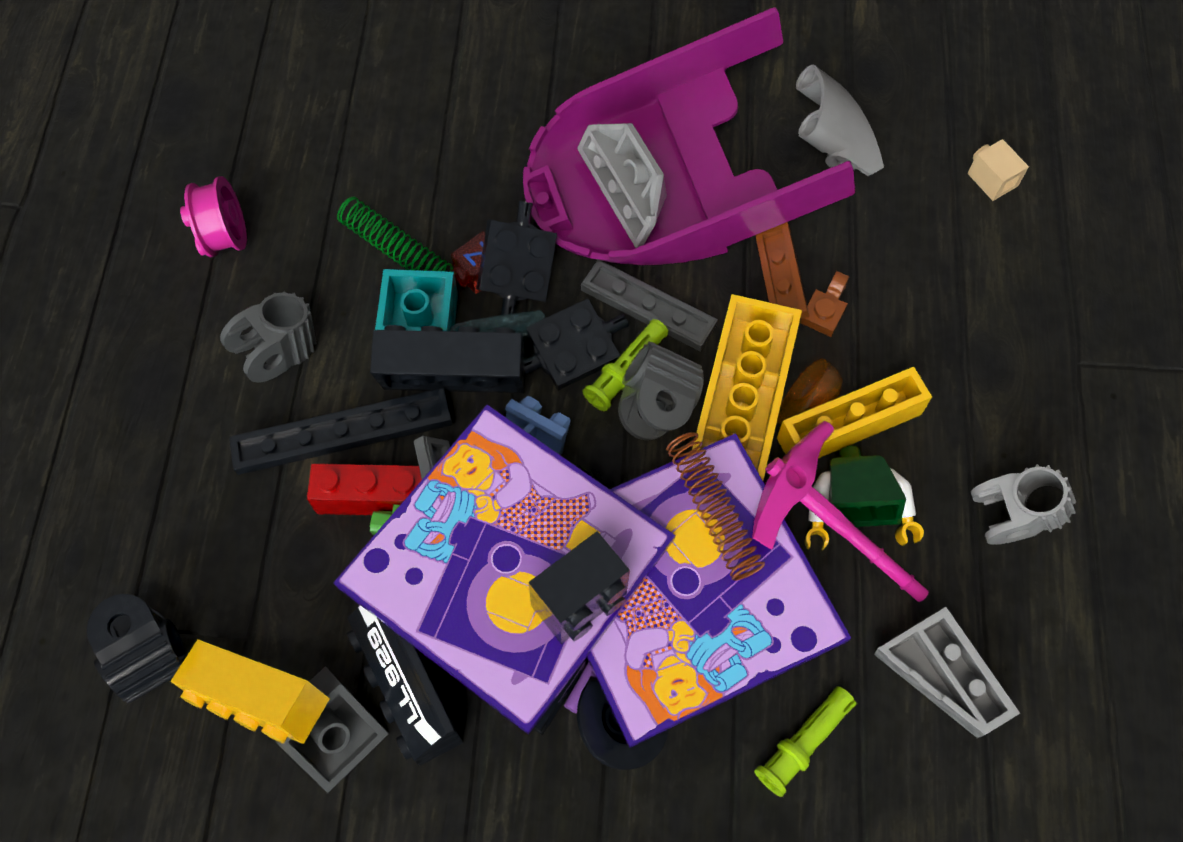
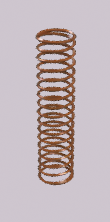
[666,432,765,581]

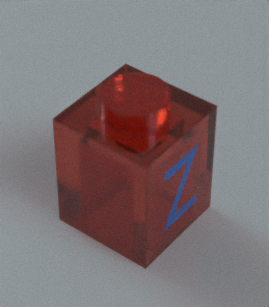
[451,231,485,294]

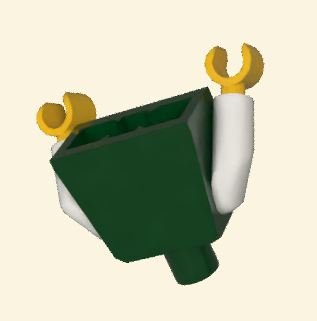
[804,446,924,550]

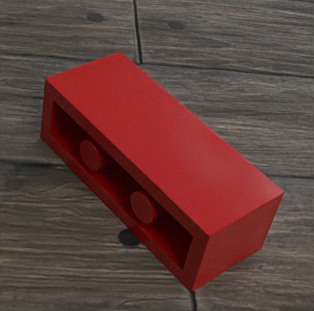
[307,464,422,515]

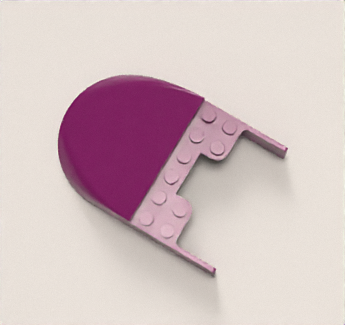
[523,7,855,265]

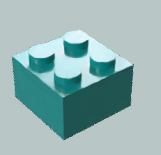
[375,269,458,331]

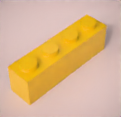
[777,367,932,458]
[170,639,330,744]

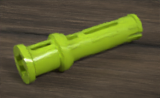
[583,319,669,411]
[754,686,857,797]

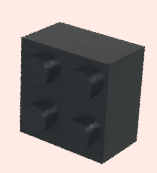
[528,531,630,644]

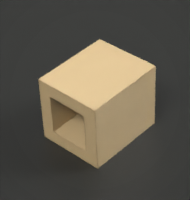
[967,139,1029,201]

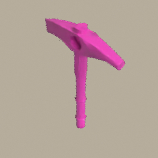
[752,421,929,602]

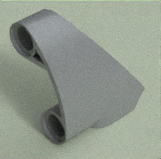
[796,65,884,176]

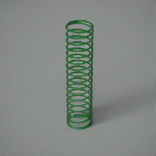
[337,196,453,272]

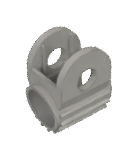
[971,464,1076,545]

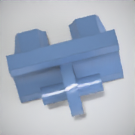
[505,396,571,455]

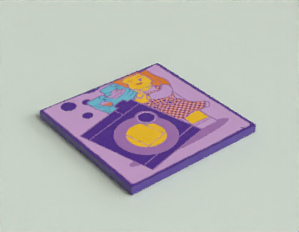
[333,405,675,735]
[587,433,851,748]

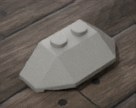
[577,123,667,248]

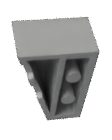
[874,607,1020,738]

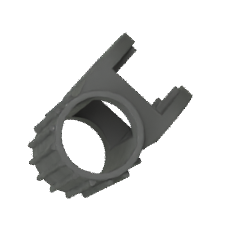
[220,291,317,383]
[618,341,704,440]

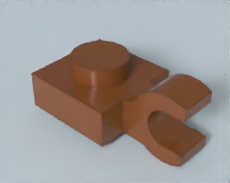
[800,271,849,337]

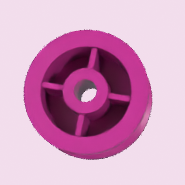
[180,176,247,257]

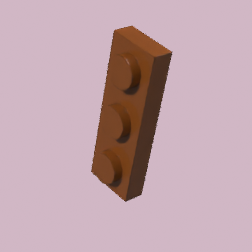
[755,222,809,319]

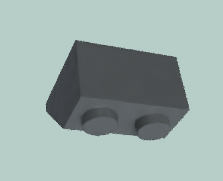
[275,666,388,793]

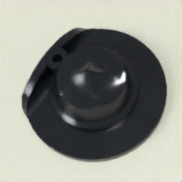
[577,676,669,770]

